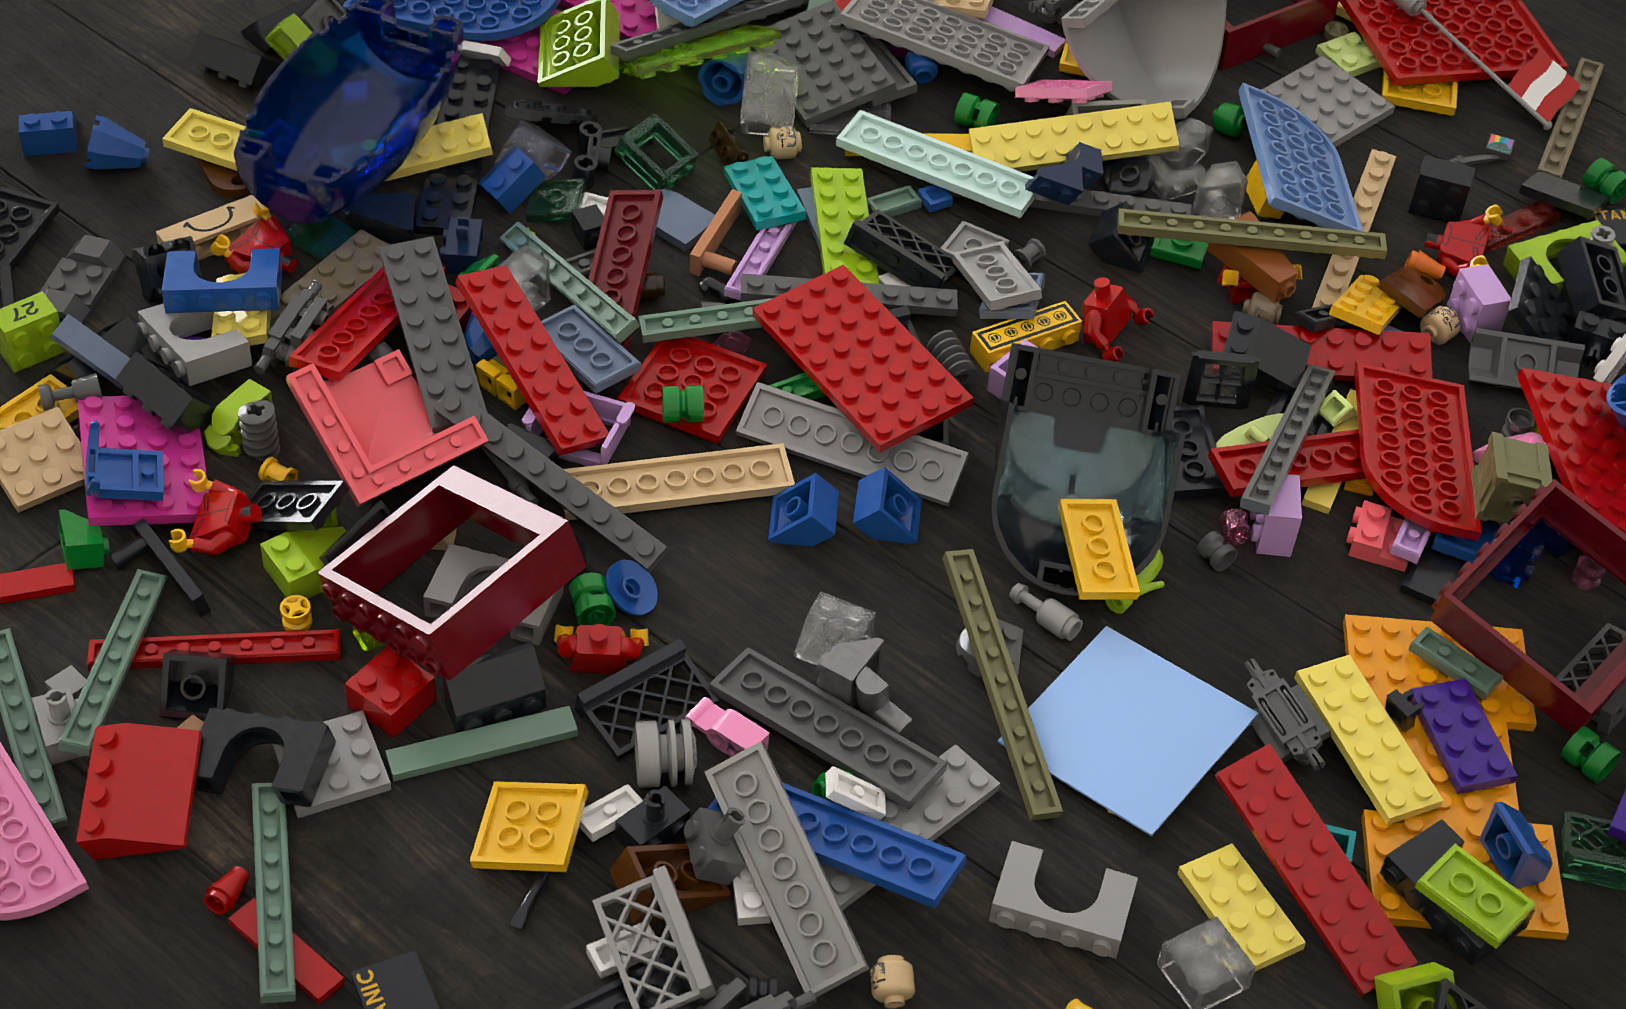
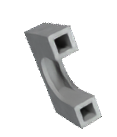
[136,303,252,386]
[423,544,564,645]
[989,841,1138,959]

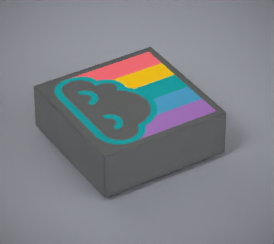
[1484,133,1515,161]

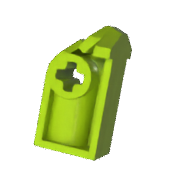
[264,13,336,77]
[204,379,273,457]

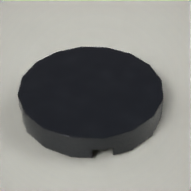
[1104,155,1156,197]

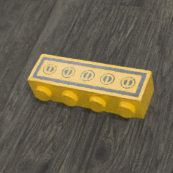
[970,301,1082,372]

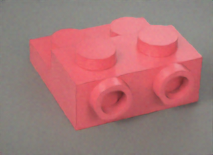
[1346,500,1408,572]

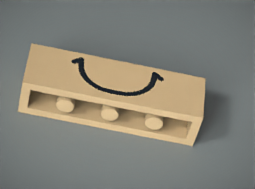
[156,194,265,260]

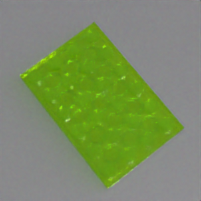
[619,24,781,79]

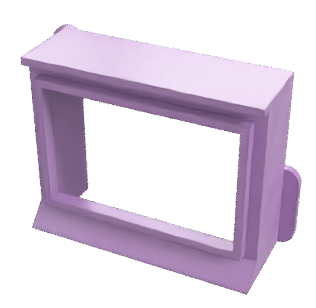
[522,391,635,466]

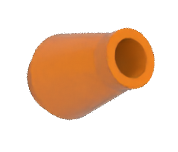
[1404,250,1446,281]

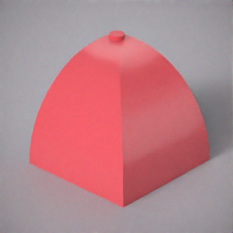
[286,349,489,507]

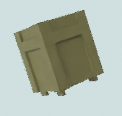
[1471,432,1552,532]

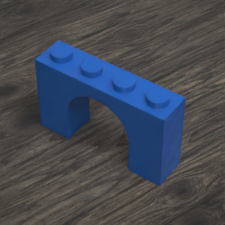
[162,248,283,313]

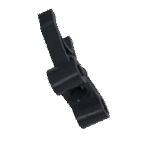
[571,121,655,190]

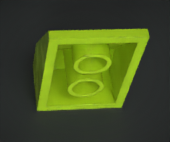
[260,526,346,599]

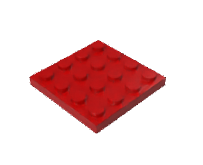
[617,337,767,444]

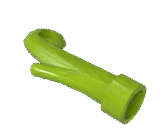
[1105,548,1165,614]

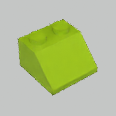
[1374,962,1458,1009]

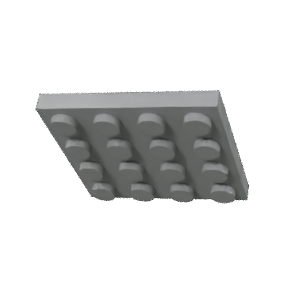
[1262,56,1395,147]

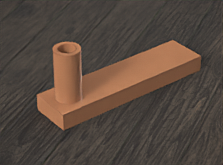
[689,189,742,276]

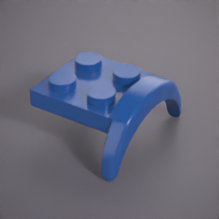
[85,421,164,501]

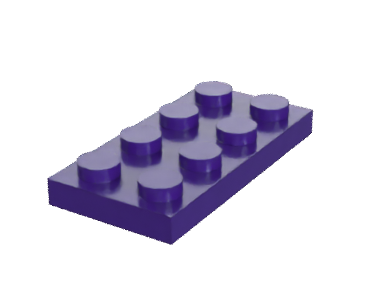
[1410,678,1518,794]

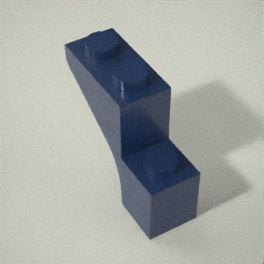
[1025,142,1103,205]

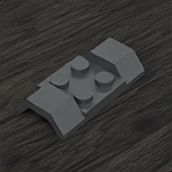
[39,235,126,325]
[1466,328,1585,391]

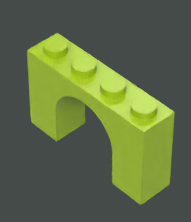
[1503,220,1626,294]

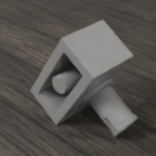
[32,687,84,765]

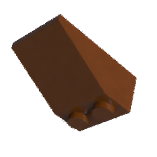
[609,843,731,924]

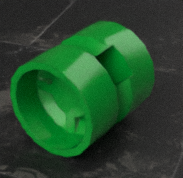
[954,92,1000,128]
[1582,158,1626,204]
[662,385,704,423]
[569,572,616,626]
[1560,726,1622,784]

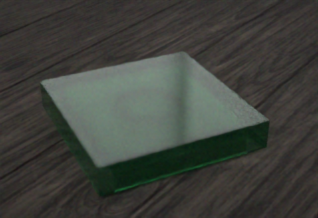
[525,178,587,222]

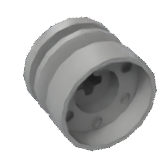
[634,719,697,789]

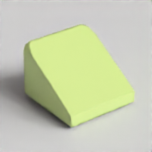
[1318,390,1356,427]

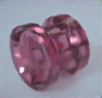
[1219,509,1251,545]
[1571,554,1606,590]

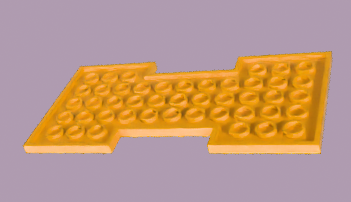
[1343,614,1569,940]

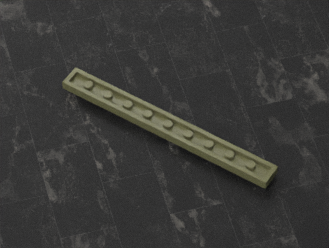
[1117,208,1387,259]
[942,549,1063,821]

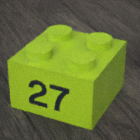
[0,291,66,373]

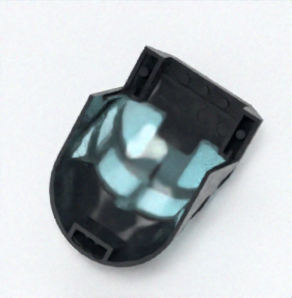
[992,343,1186,596]

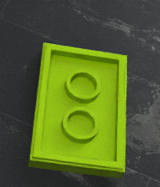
[1415,844,1537,949]

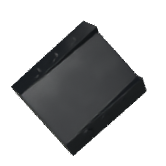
[132,236,204,302]

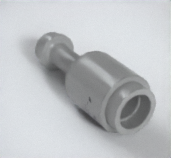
[1009,583,1083,641]

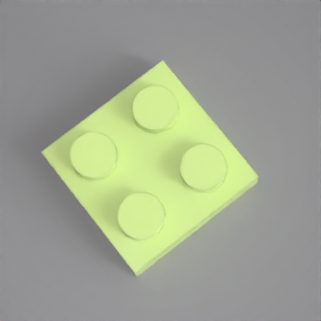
[1315,32,1381,77]

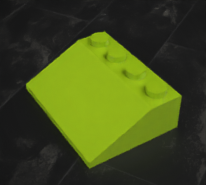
[538,0,620,87]

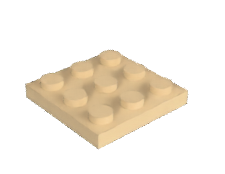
[0,407,85,513]

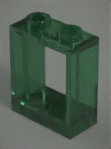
[614,113,699,190]

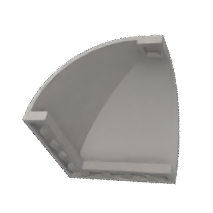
[1061,0,1227,120]

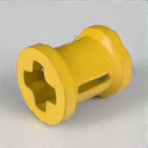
[258,457,298,481]

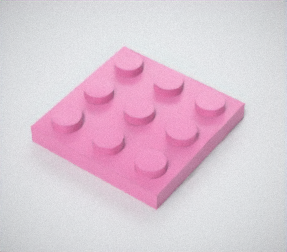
[1015,79,1112,103]

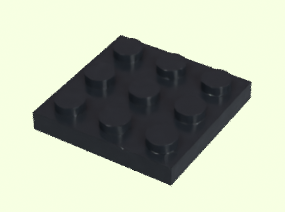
[1508,256,1573,342]

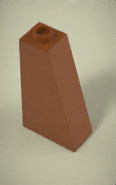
[1208,211,1298,303]

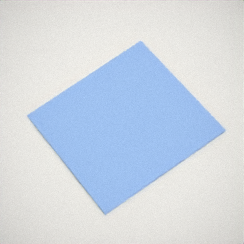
[998,626,1259,836]

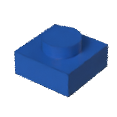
[917,185,953,213]

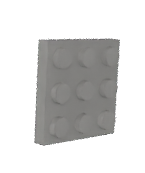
[272,710,391,818]

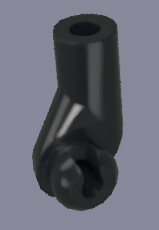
[698,276,736,304]

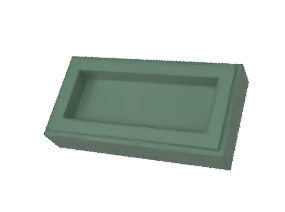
[867,185,922,222]

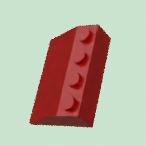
[76,723,202,860]

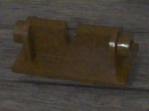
[708,119,749,166]

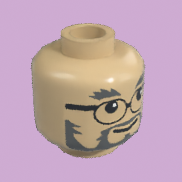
[763,126,802,160]
[1420,306,1461,345]
[870,955,915,1008]

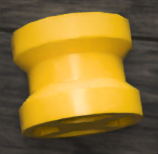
[280,595,313,631]

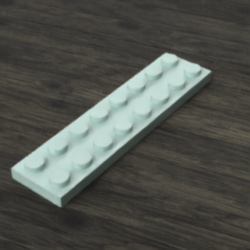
[836,110,1038,218]

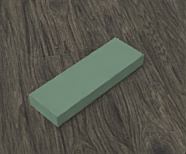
[1408,627,1504,700]

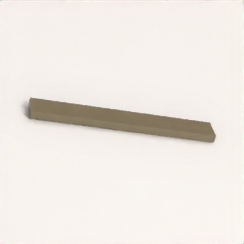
[1537,58,1604,179]

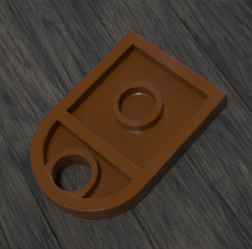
[194,157,262,198]
[1377,267,1446,319]

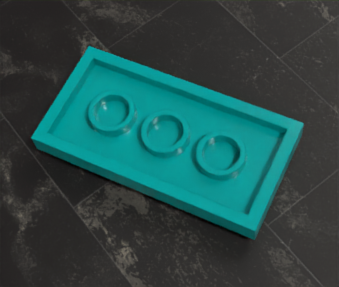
[724,156,806,231]

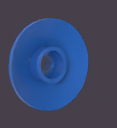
[606,560,658,616]

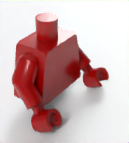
[1083,277,1154,362]

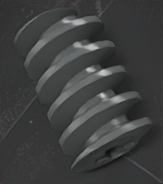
[927,330,978,389]
[238,400,281,462]

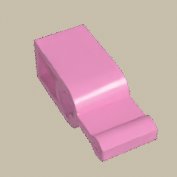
[685,697,770,757]

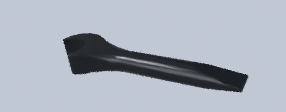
[509,871,552,930]

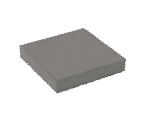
[941,221,1009,255]

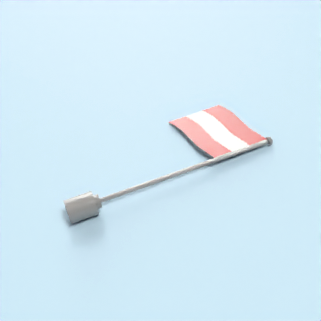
[1393,0,1580,130]

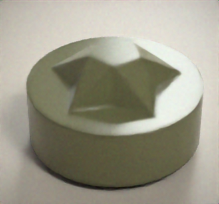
[1323,21,1349,41]

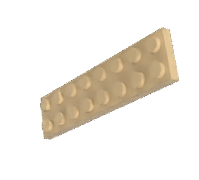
[563,443,795,520]

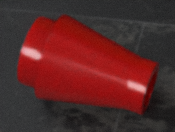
[204,866,250,915]

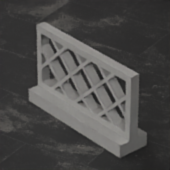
[592,865,717,1009]

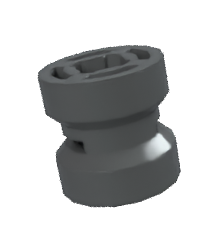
[1501,408,1535,437]
[1196,531,1238,572]

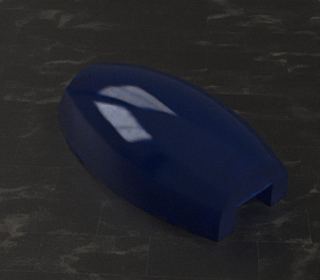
[233,0,464,224]

